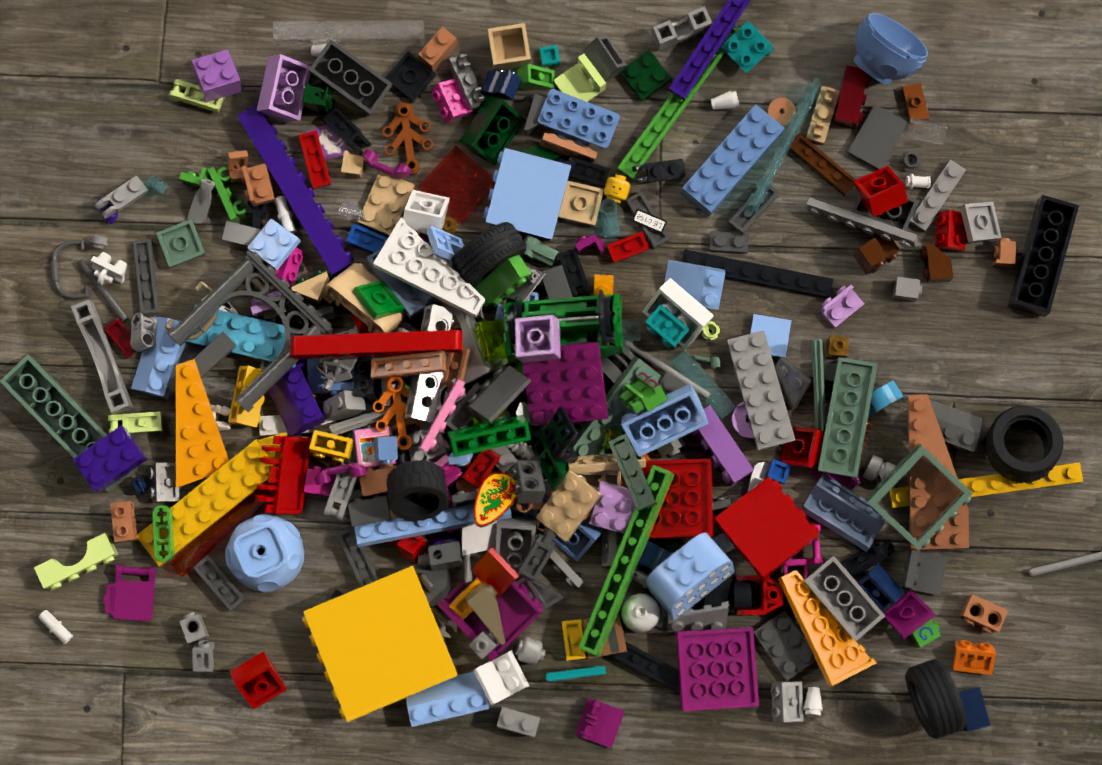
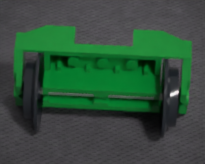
[503,289,624,362]

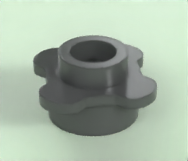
[899,150,922,172]

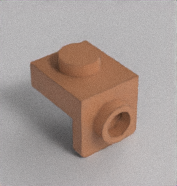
[227,150,248,181]

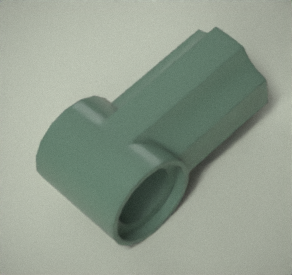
[522,235,559,267]

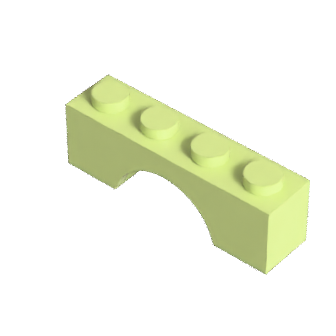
[34,533,119,591]

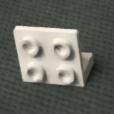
[474,650,529,705]

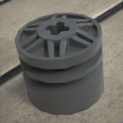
[601,338,635,386]

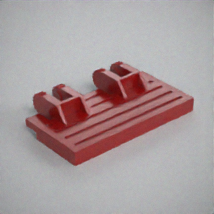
[255,435,312,514]

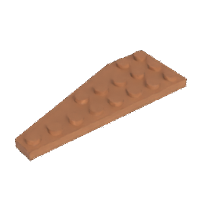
[907,394,969,550]

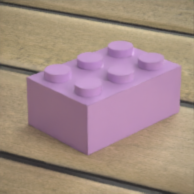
[257,54,311,122]

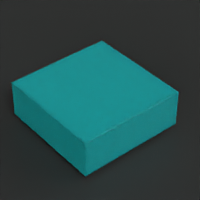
[539,45,560,67]

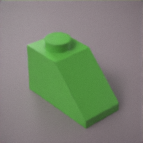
[512,64,555,91]

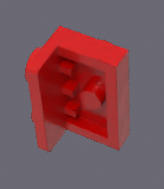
[935,210,966,252]

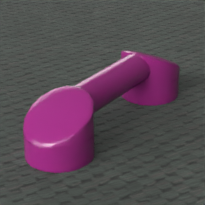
[363,149,411,179]
[315,463,367,485]

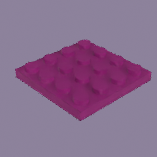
[523,341,608,426]
[676,627,759,711]

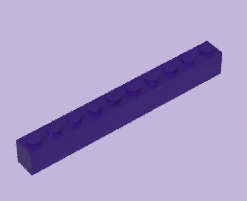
[237,104,354,278]

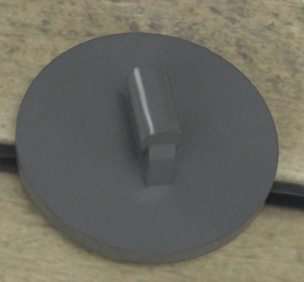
[409,560,451,607]

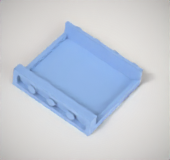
[483,148,571,240]

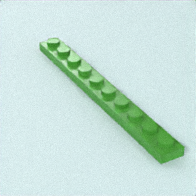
[617,26,739,180]

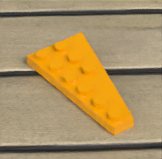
[176,359,229,488]
[778,570,877,687]

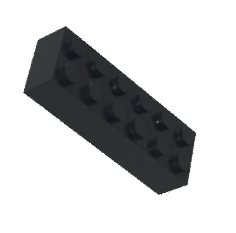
[1007,195,1079,317]

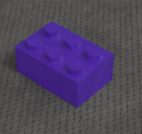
[72,425,148,493]

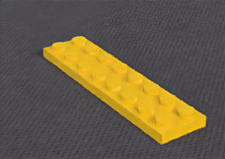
[136,439,278,566]

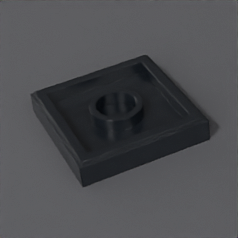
[385,51,437,103]

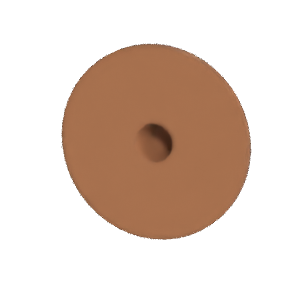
[768,97,796,125]

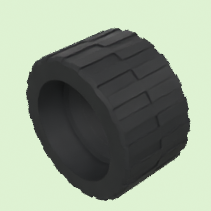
[386,460,448,521]

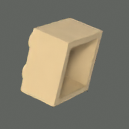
[488,23,531,70]

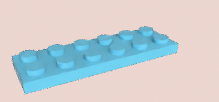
[186,304,302,368]

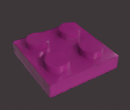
[882,590,935,639]

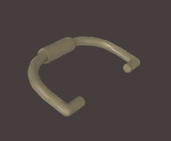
[165,281,219,340]

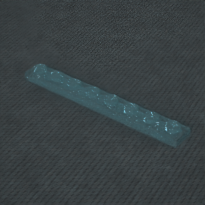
[747,77,822,214]

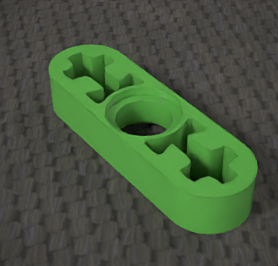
[152,505,174,562]

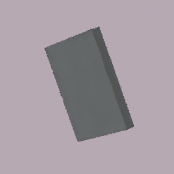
[847,104,908,170]

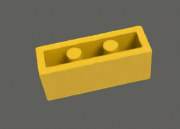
[228,366,265,427]

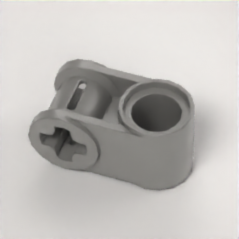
[130,313,157,352]

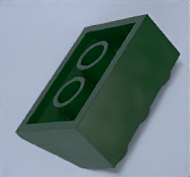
[459,95,525,166]

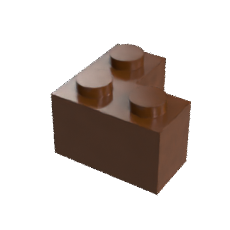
[854,236,900,274]

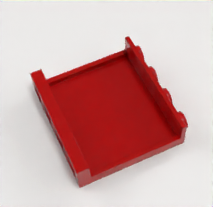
[714,477,819,582]

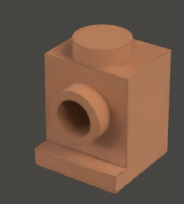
[992,238,1016,268]

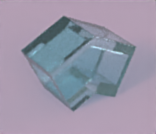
[145,174,169,195]

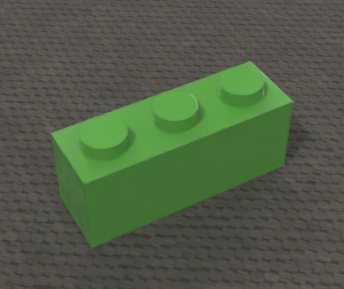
[474,255,532,308]

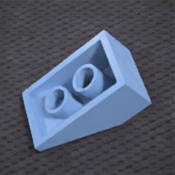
[664,260,725,310]

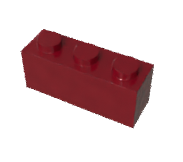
[833,65,871,129]

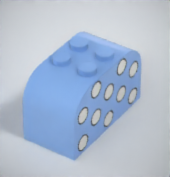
[647,533,735,620]

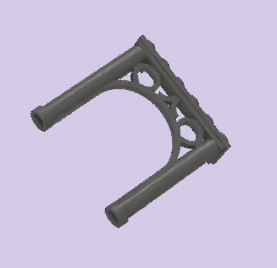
[167,250,333,413]

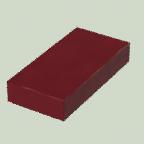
[104,317,137,359]

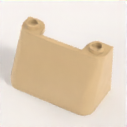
[323,263,408,333]

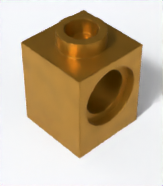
[826,335,849,359]

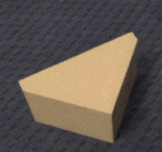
[291,272,330,304]

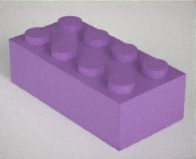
[691,406,754,486]

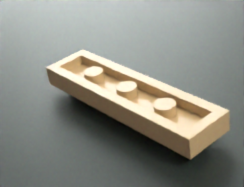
[566,451,646,475]

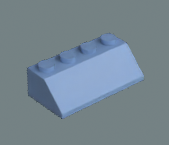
[131,316,186,399]
[621,383,709,457]
[406,672,489,727]

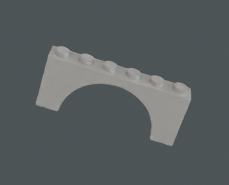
[434,267,496,387]

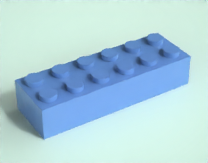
[681,104,785,217]

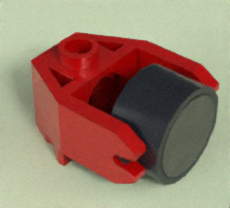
[732,575,783,615]

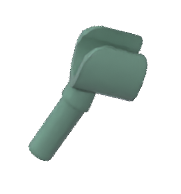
[694,355,721,369]

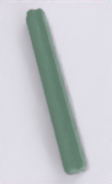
[812,339,826,432]

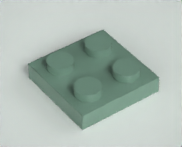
[156,219,206,269]

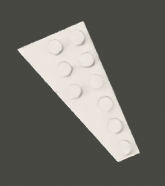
[373,218,485,318]

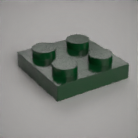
[620,49,672,102]

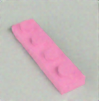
[419,379,465,452]

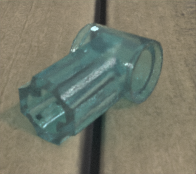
[600,199,620,238]

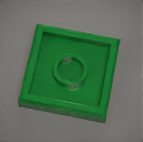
[352,280,405,320]

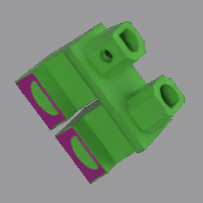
[619,372,667,414]

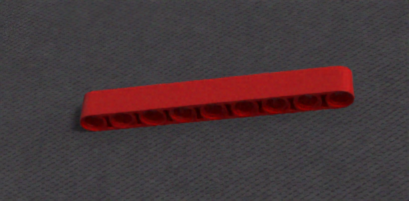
[290,330,463,359]

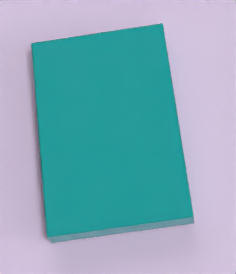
[546,666,606,681]

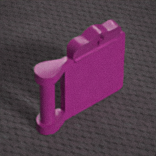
[103,564,156,621]

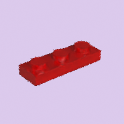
[299,130,332,190]

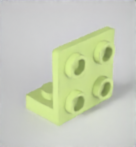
[554,54,606,102]

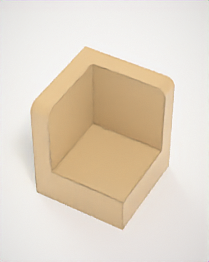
[341,150,365,179]

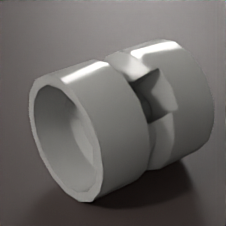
[862,455,896,485]

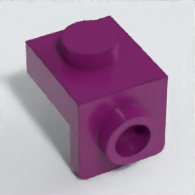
[575,233,605,255]

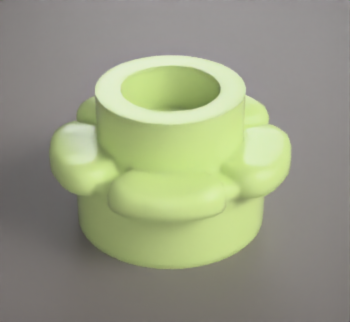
[702,321,720,340]

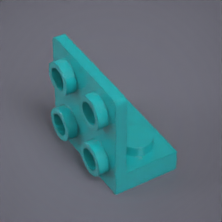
[721,21,775,73]
[645,304,690,349]

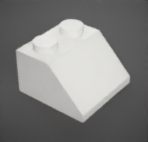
[403,190,450,235]

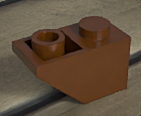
[920,242,954,284]

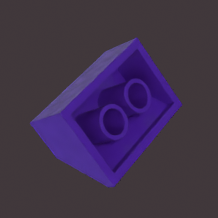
[269,366,326,436]

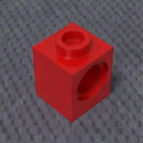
[397,536,427,564]

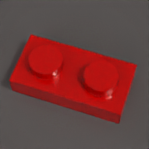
[607,232,649,264]
[462,449,501,488]

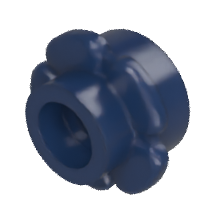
[131,476,148,495]

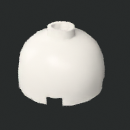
[621,593,660,633]

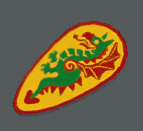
[474,472,517,528]

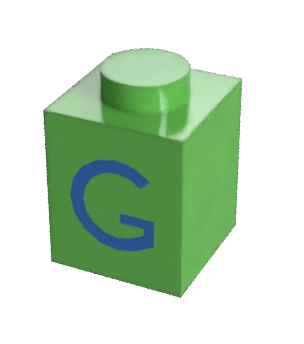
[910,620,941,648]

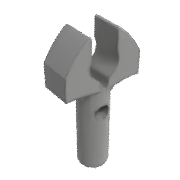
[430,606,457,638]

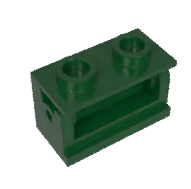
[302,83,334,115]

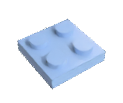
[247,219,301,270]

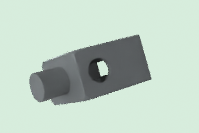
[418,541,463,571]

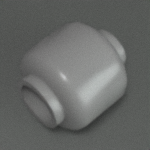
[515,637,545,665]

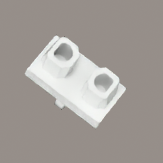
[91,252,127,285]

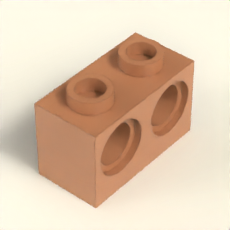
[110,501,139,544]
[960,594,1008,634]

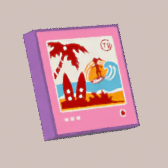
[353,425,396,468]

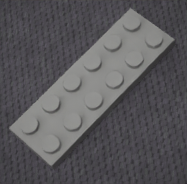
[726,330,795,451]

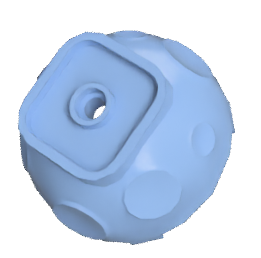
[225,514,304,592]

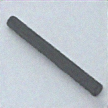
[77,259,129,322]

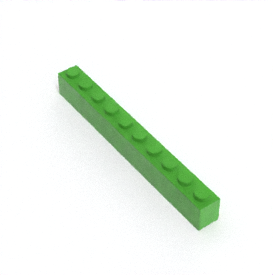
[578,465,674,656]

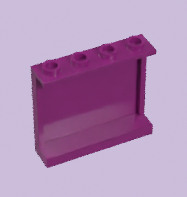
[438,572,544,661]

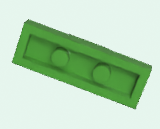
[208,167,247,223]

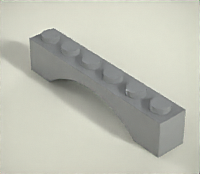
[71,300,134,415]

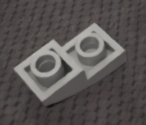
[222,221,261,246]

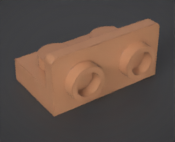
[240,163,275,206]

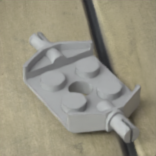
[316,324,361,392]

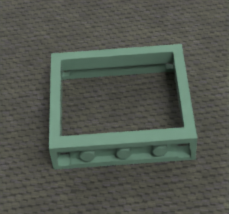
[865,443,973,550]

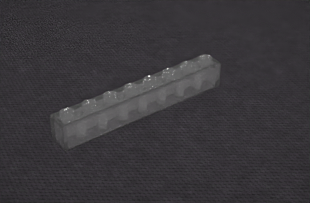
[273,20,425,47]

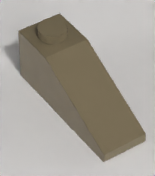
[465,582,505,645]

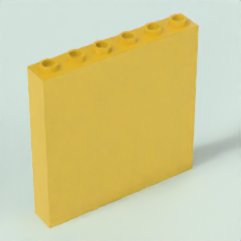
[302,566,458,722]

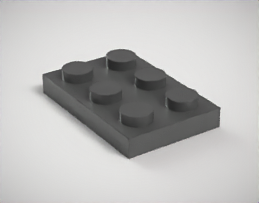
[753,610,816,681]

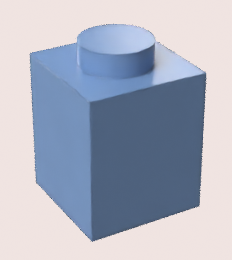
[374,436,398,464]

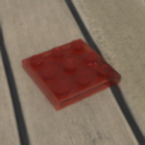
[418,145,496,225]

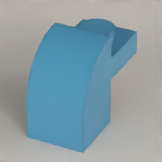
[868,380,904,418]

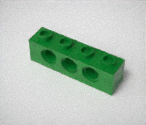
[448,415,531,457]

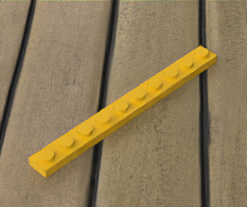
[889,462,1083,509]

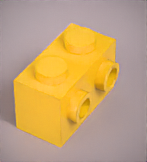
[309,430,354,463]

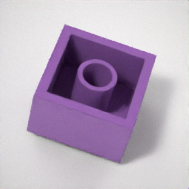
[192,49,241,103]

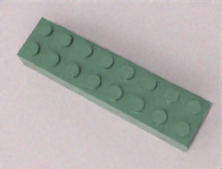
[0,354,134,492]

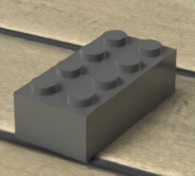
[308,39,393,116]

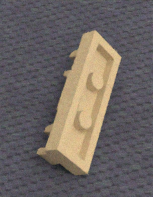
[806,86,840,145]

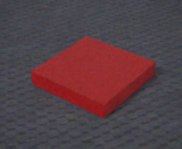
[471,548,519,598]

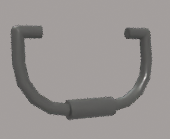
[50,240,89,299]

